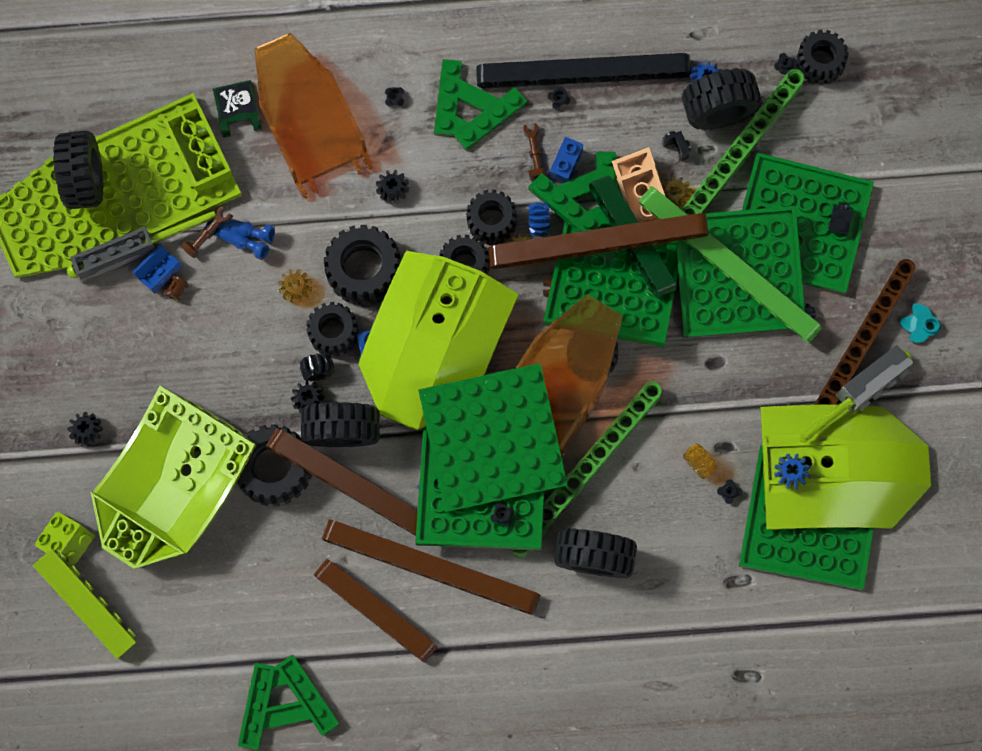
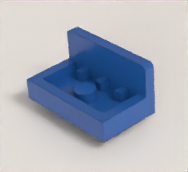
[133,245,183,294]

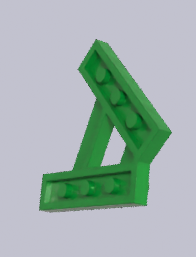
[434,59,527,151]
[528,152,619,232]
[238,655,340,751]

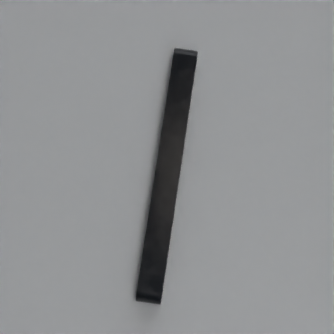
[476,53,691,88]

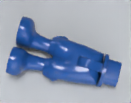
[205,219,275,260]

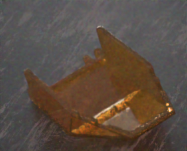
[255,33,373,199]
[516,294,623,458]

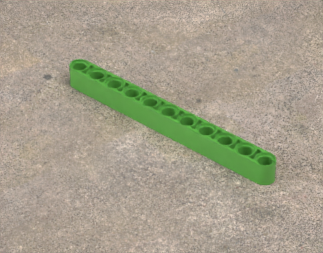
[681,69,804,214]
[638,186,822,344]
[511,381,662,558]

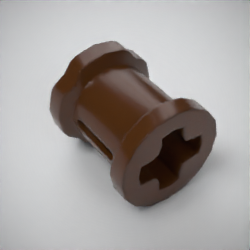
[163,276,189,302]

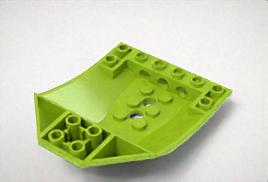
[358,251,519,431]
[91,386,256,569]
[760,405,931,530]

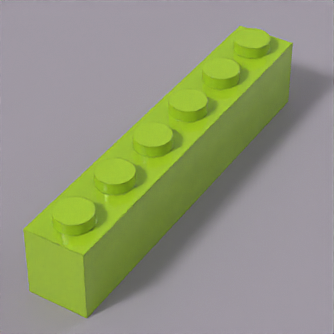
[32,549,137,659]

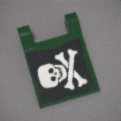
[213,80,262,138]

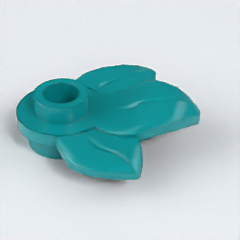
[900,303,941,343]

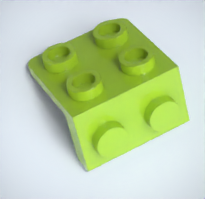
[35,512,96,567]

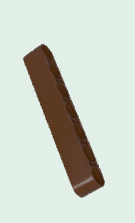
[313,558,438,663]

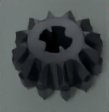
[376,170,409,204]
[299,353,335,382]
[291,380,326,414]
[67,412,103,447]

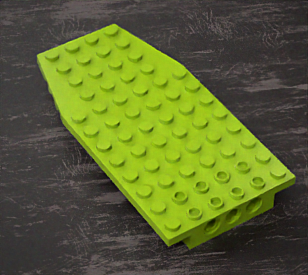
[0,93,242,279]

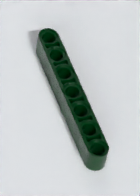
[589,175,676,298]

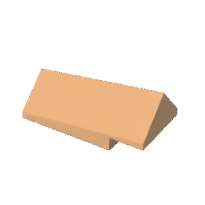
[612,147,666,222]

